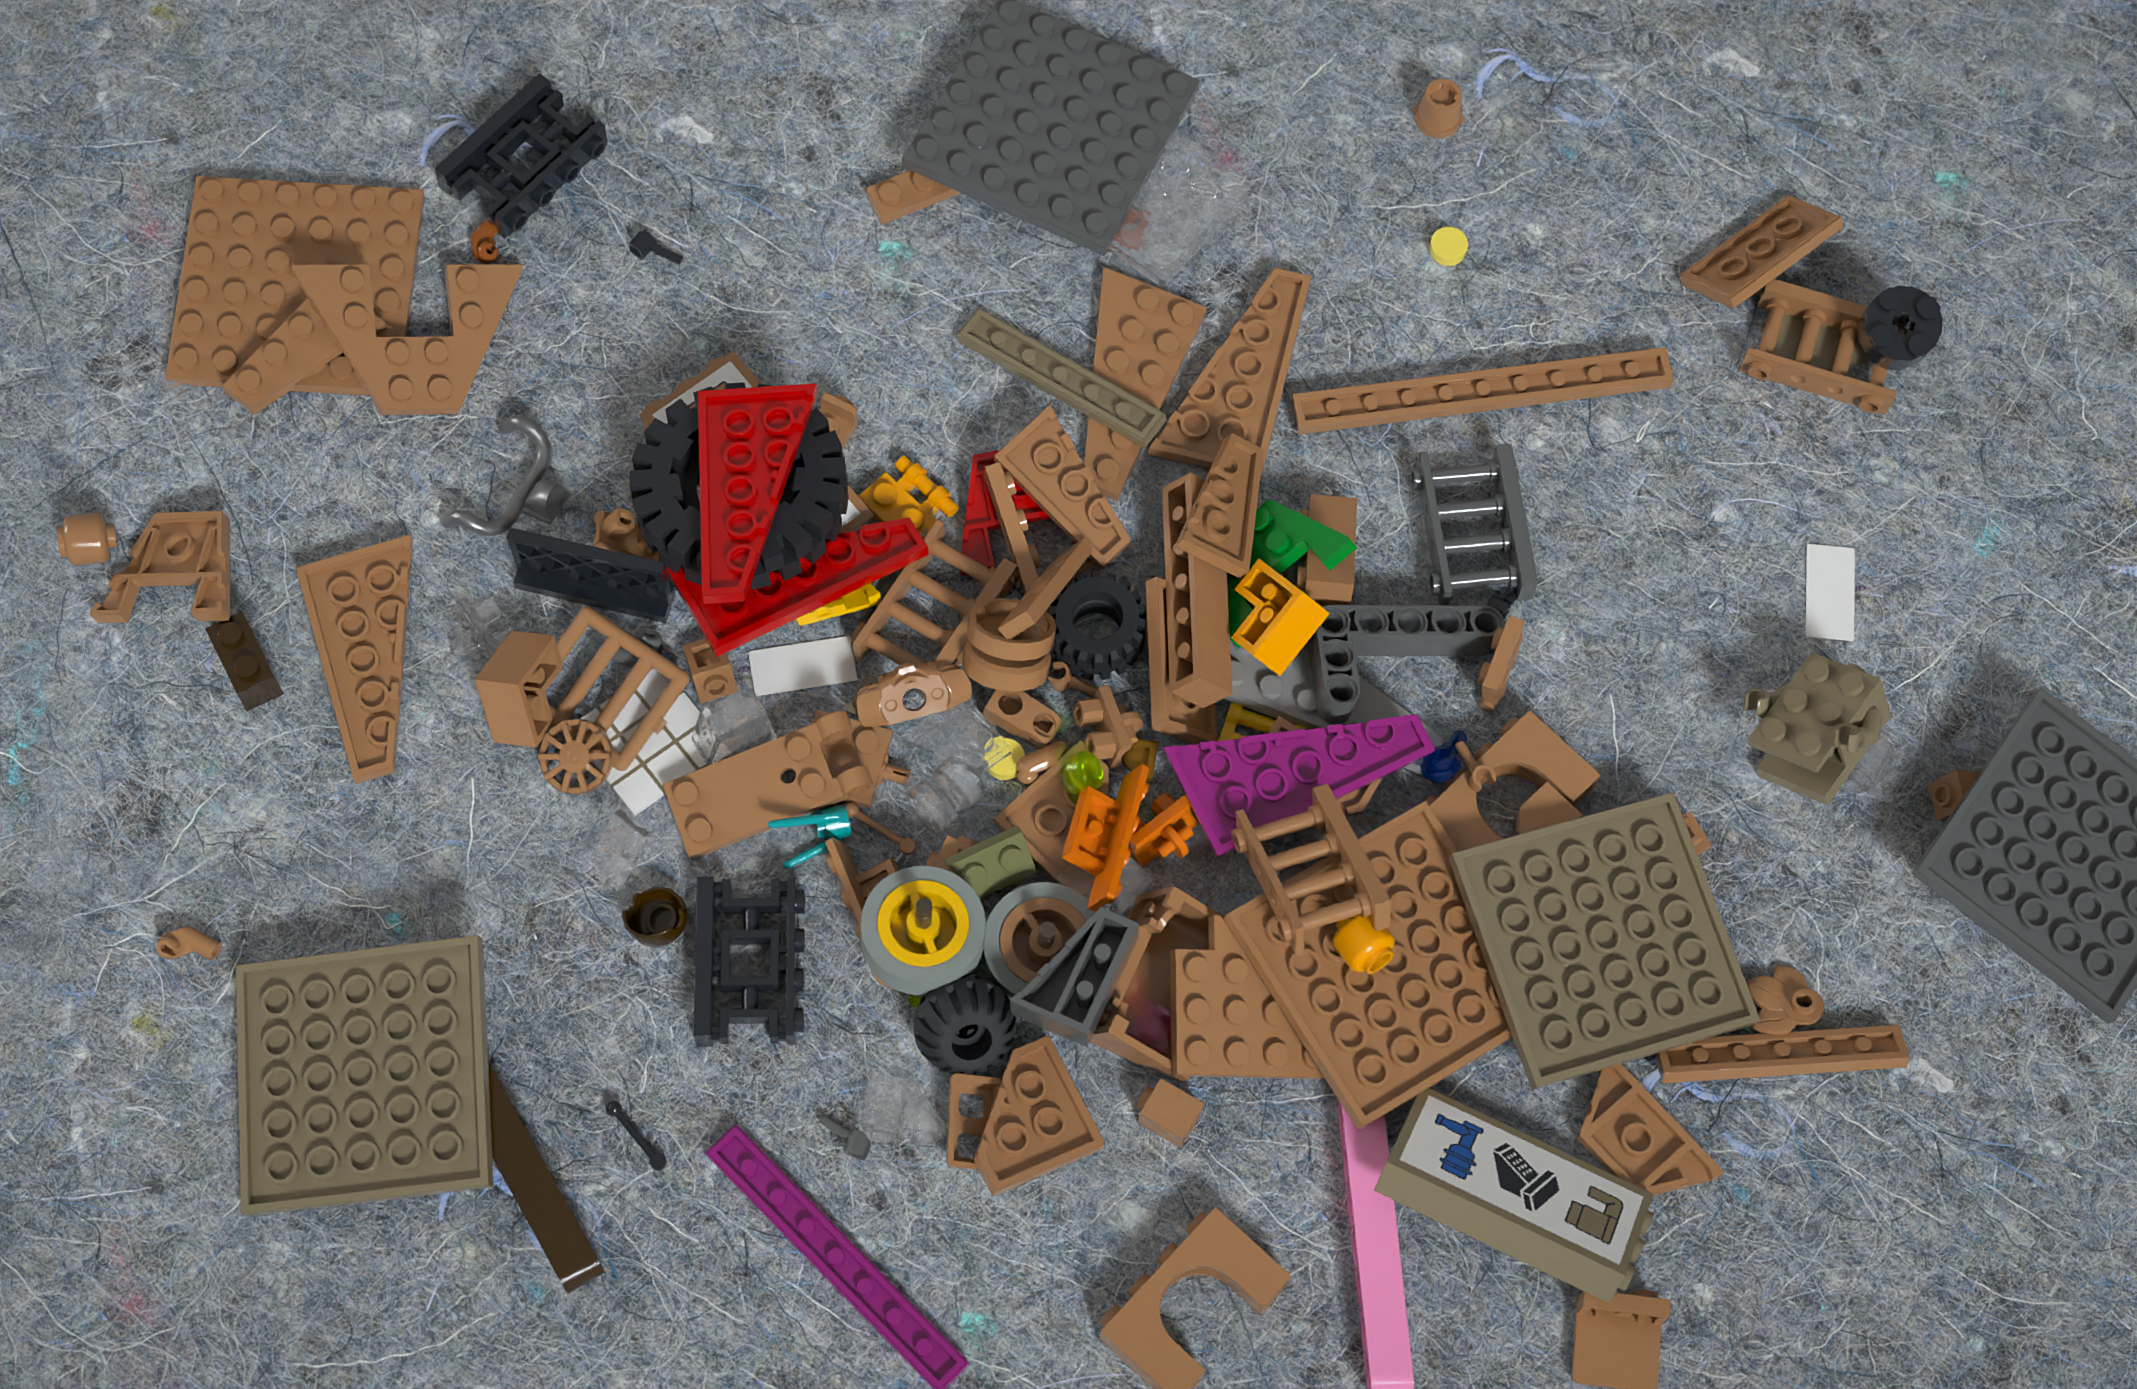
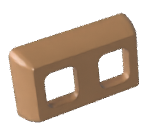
[946,1073,1001,1170]

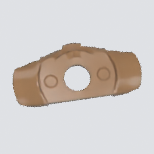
[856,662,972,727]

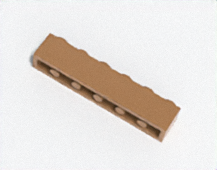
[1162,472,1233,708]

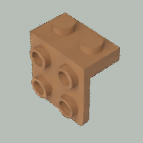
[1571,1290,1671,1389]

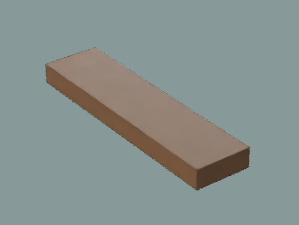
[998,538,1093,640]

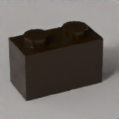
[205,611,284,711]

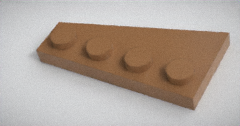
[994,405,1131,570]
[1175,433,1264,579]

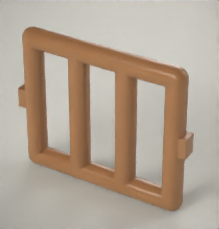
[549,606,690,771]

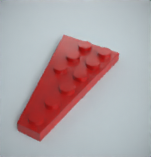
[698,383,818,604]
[666,517,929,657]

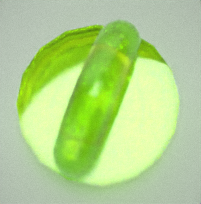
[1063,750,1103,794]

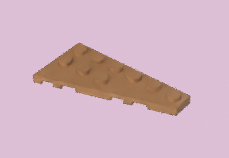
[1084,267,1207,502]
[1148,268,1311,480]
[296,534,413,784]

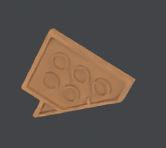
[1170,915,1326,1080]

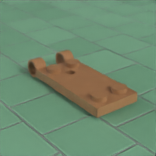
[662,711,874,860]

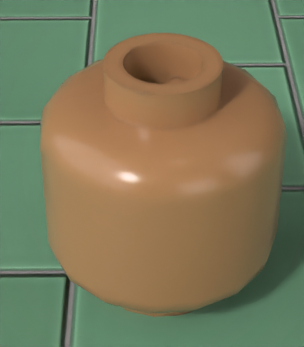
[57,512,118,566]

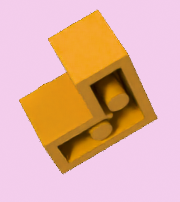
[1231,559,1330,676]

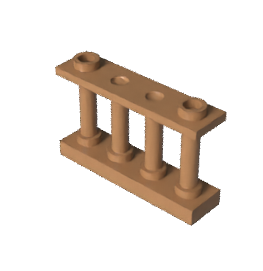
[1739,279,1906,415]
[851,519,1018,699]
[1231,783,1391,956]

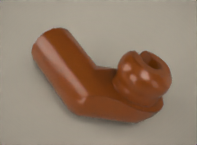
[470,219,499,264]

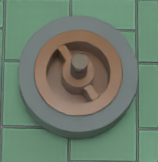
[982,882,1095,1000]

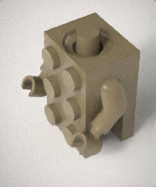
[1743,652,1891,805]

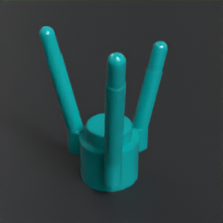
[768,805,851,869]

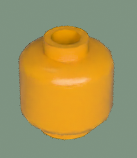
[1333,914,1395,974]

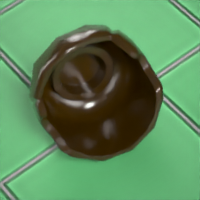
[621,887,688,948]

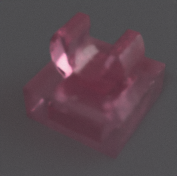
[1128,998,1171,1056]

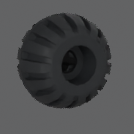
[914,974,1016,1075]

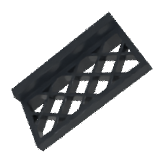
[507,527,677,623]

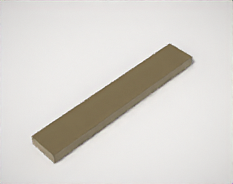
[957,308,1166,449]

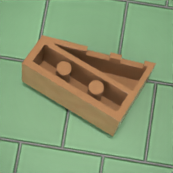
[1296,494,1357,632]

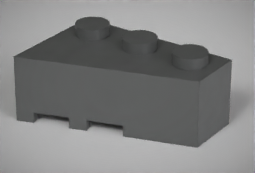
[1010,907,1139,1047]

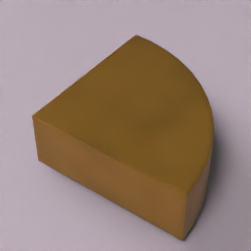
[1121,738,1159,784]

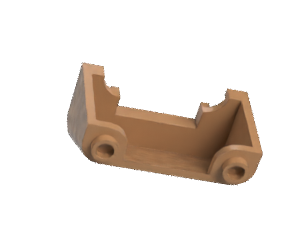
[1090,886,1224,1081]

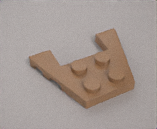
[90,511,230,623]

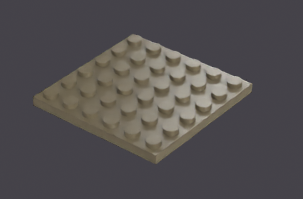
[1448,792,1761,1091]
[236,935,493,1216]

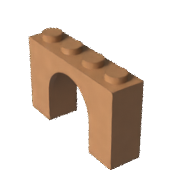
[1425,710,1600,851]
[1099,1207,1292,1389]

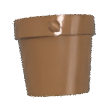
[1412,79,1465,138]

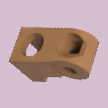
[981,690,1062,749]

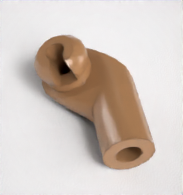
[1016,740,1069,784]
[156,926,222,961]

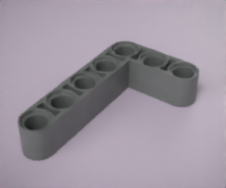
[1308,605,1504,725]

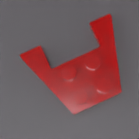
[959,450,1076,576]

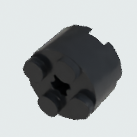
[1857,286,1942,370]

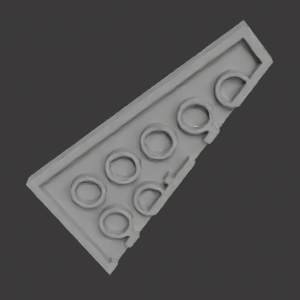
[1223,601,1443,777]

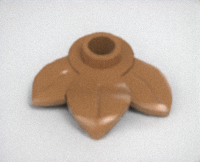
[1746,965,1824,1035]

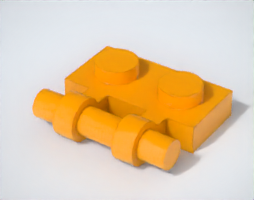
[859,456,959,534]

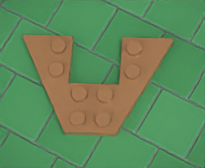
[290,264,523,415]

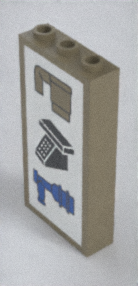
[1374,1088,1654,1303]

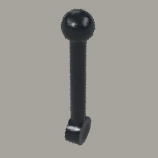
[606,1100,667,1171]

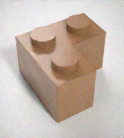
[475,630,563,748]

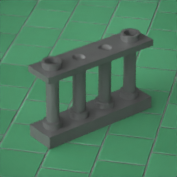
[1411,443,1538,606]

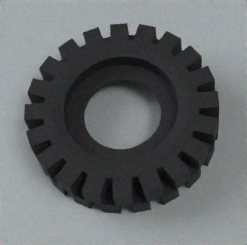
[629,382,849,590]

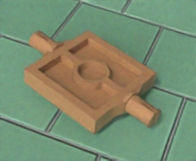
[778,709,911,809]

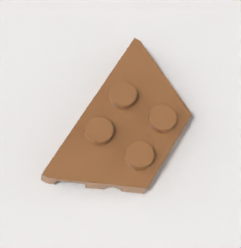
[1577,1064,1724,1196]

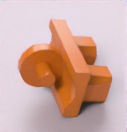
[1129,793,1198,868]

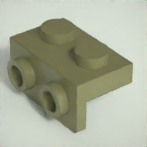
[943,826,1037,901]

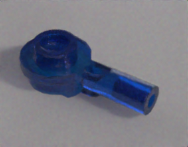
[1420,730,1467,782]

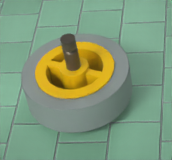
[861,866,986,996]

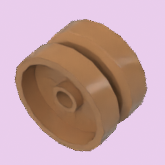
[962,598,1056,692]

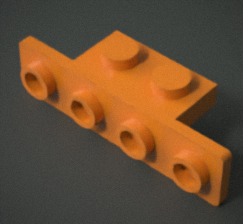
[1062,764,1149,912]

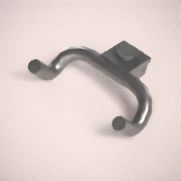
[440,415,570,536]

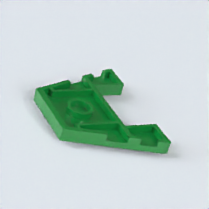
[1227,499,1357,648]

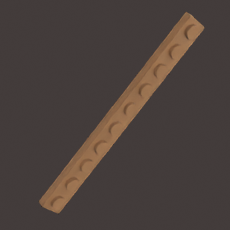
[1291,347,1674,435]

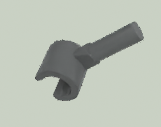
[819,1114,871,1160]

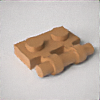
[1477,615,1524,712]

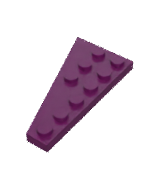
[1163,714,1435,858]

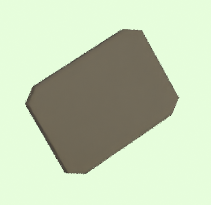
[1760,315,1870,372]

